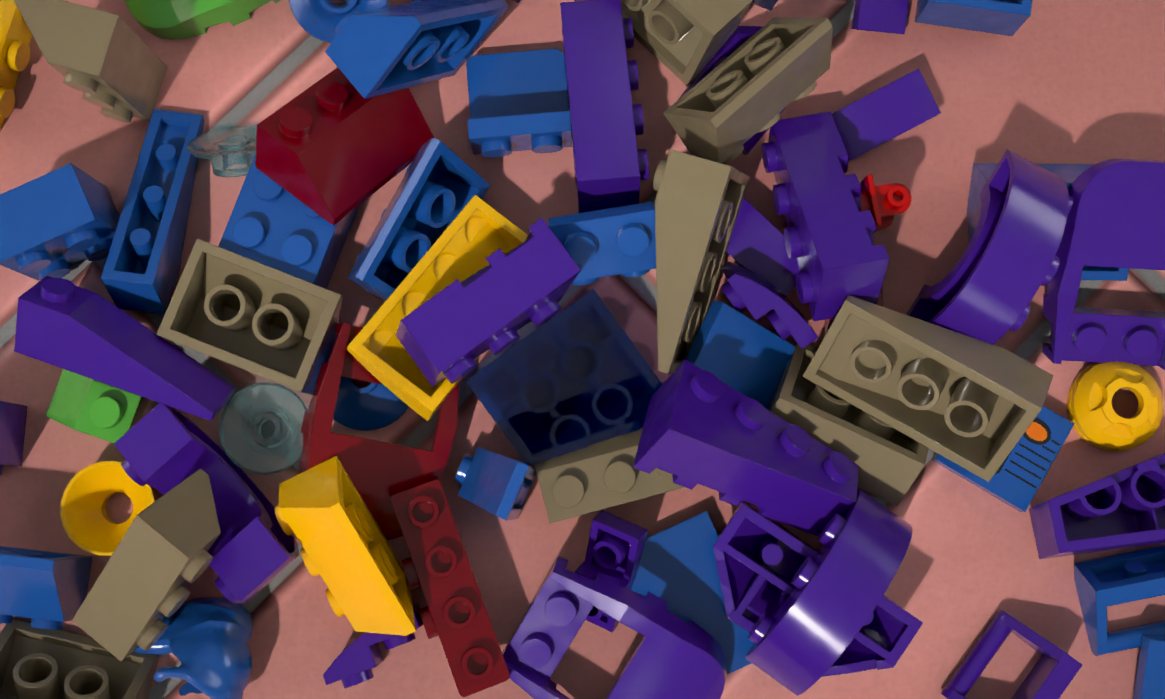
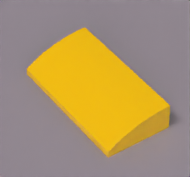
[347,195,528,421]

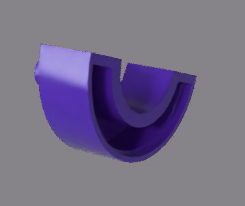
[906,149,1073,345]
[114,403,299,604]
[745,488,913,696]

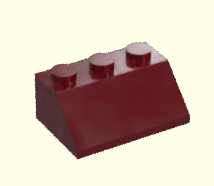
[255,67,434,226]

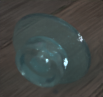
[187,126,257,177]
[219,382,308,475]

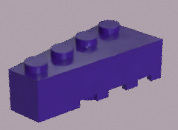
[1029,454,1165,559]

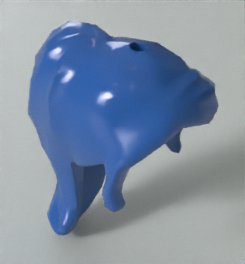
[134,597,253,699]

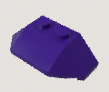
[713,502,923,677]

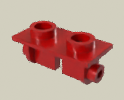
[860,174,912,234]

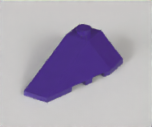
[14,276,235,421]

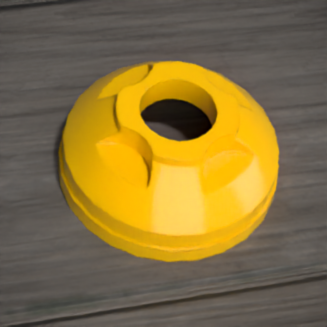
[1066,361,1164,452]
[60,461,158,556]

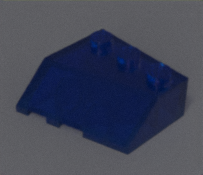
[466,289,662,466]

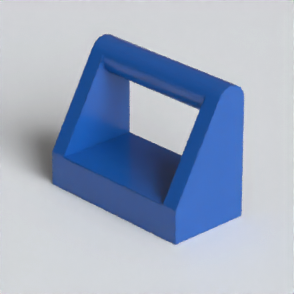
[1074,545,1165,656]

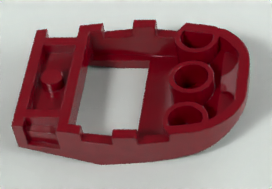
[298,323,459,540]

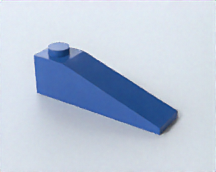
[101,109,204,314]
[454,447,537,520]

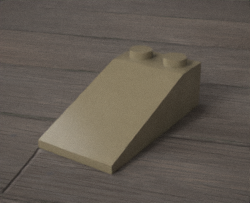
[653,149,750,374]
[802,295,1054,482]

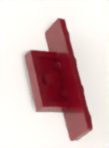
[391,480,510,697]

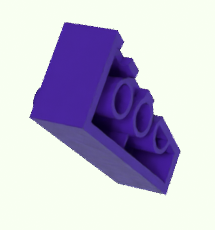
[560,0,649,213]
[762,111,889,321]
[633,359,859,536]

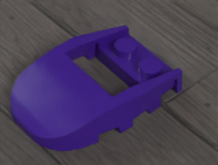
[1042,159,1165,370]
[502,557,727,699]

